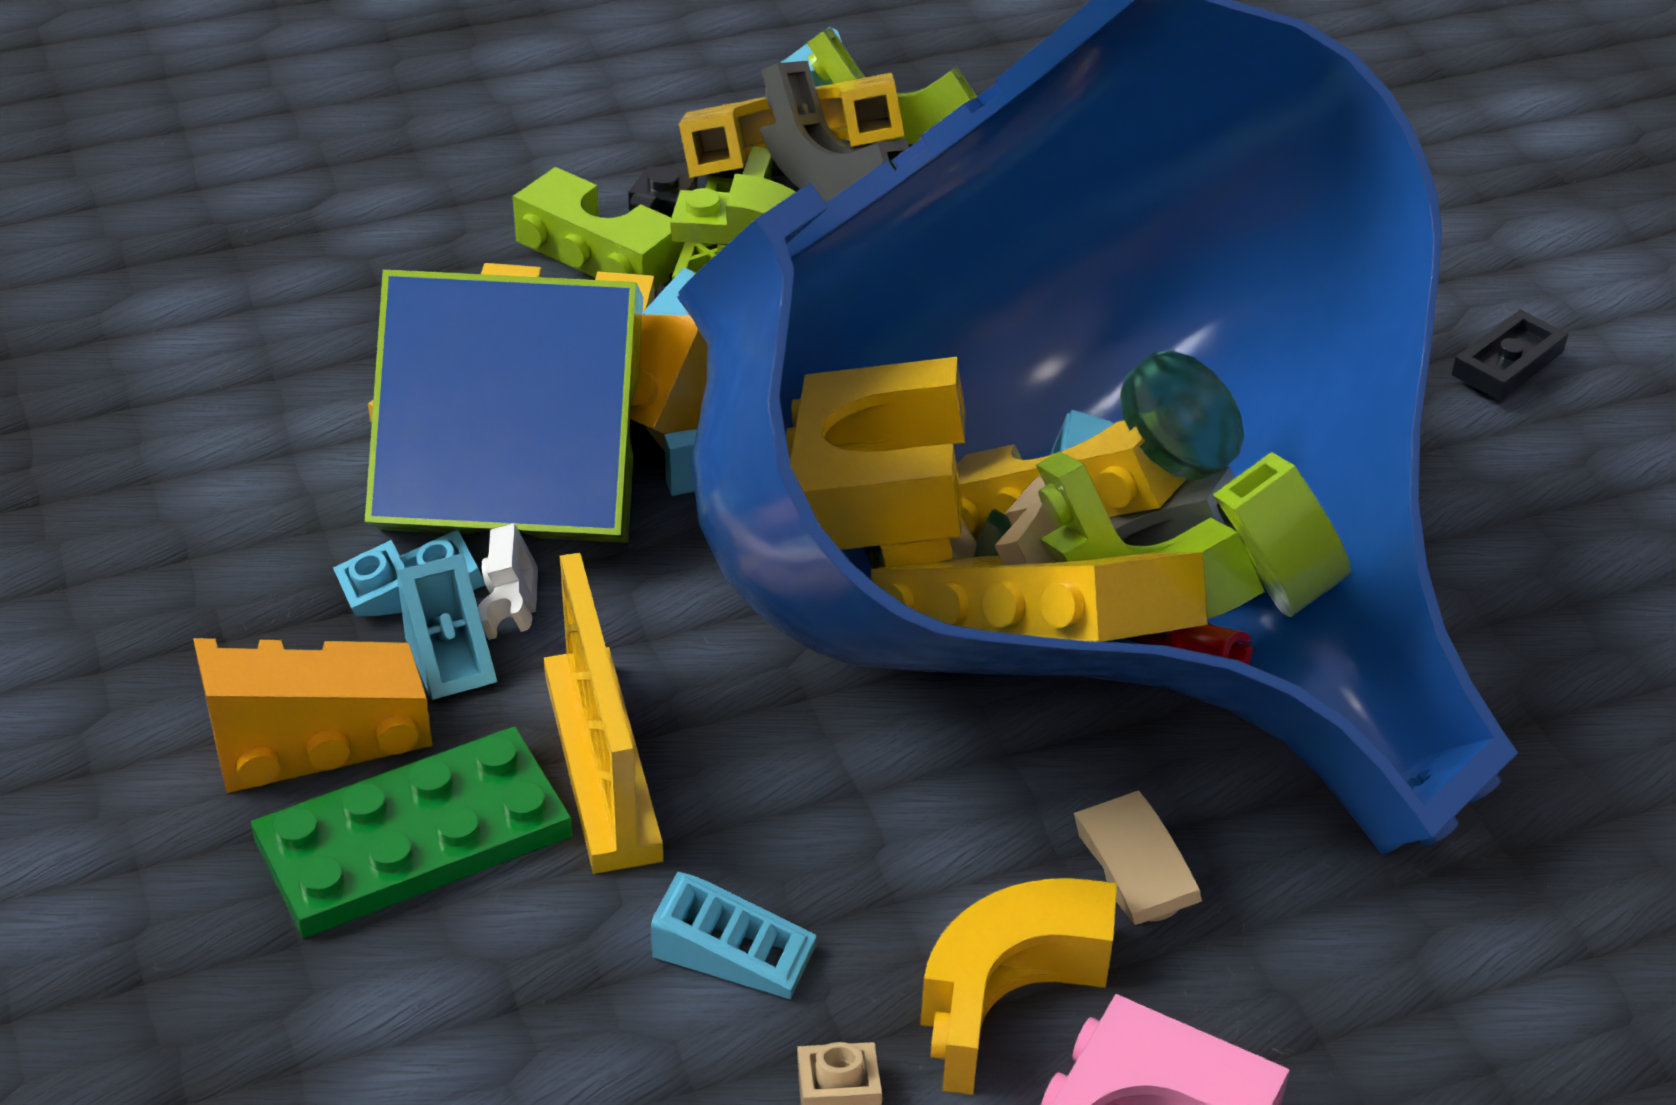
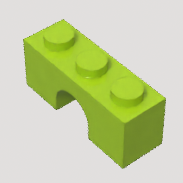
[513,167,684,291]

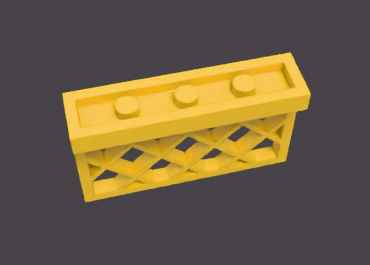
[544,553,663,874]

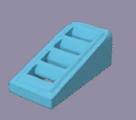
[651,871,817,1000]

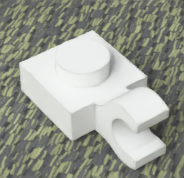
[478,523,538,640]

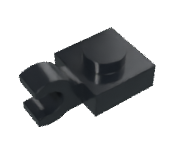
[628,166,698,218]

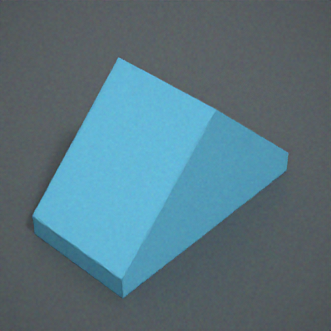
[397,553,497,700]

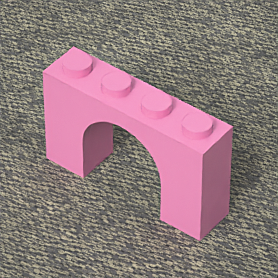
[1041,994,1290,1105]

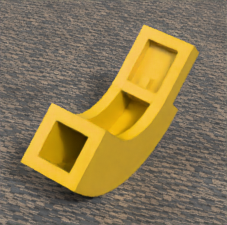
[920,878,1117,1095]

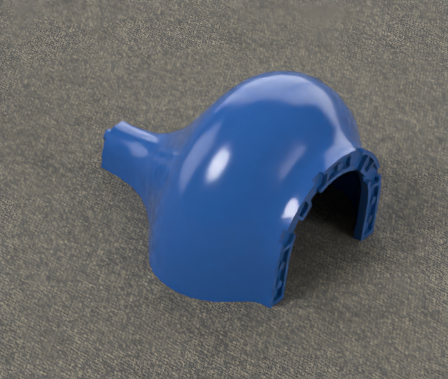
[677,0,1518,854]

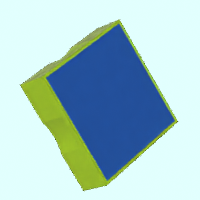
[365,269,644,543]

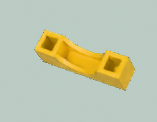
[957,410,1197,542]

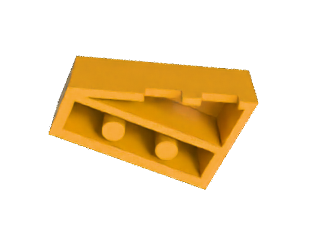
[193,638,433,793]

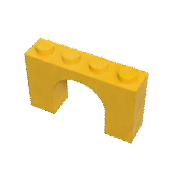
[679,72,905,178]
[786,357,966,550]
[871,552,1207,642]

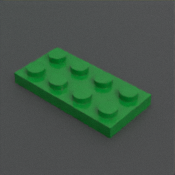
[250,726,572,939]

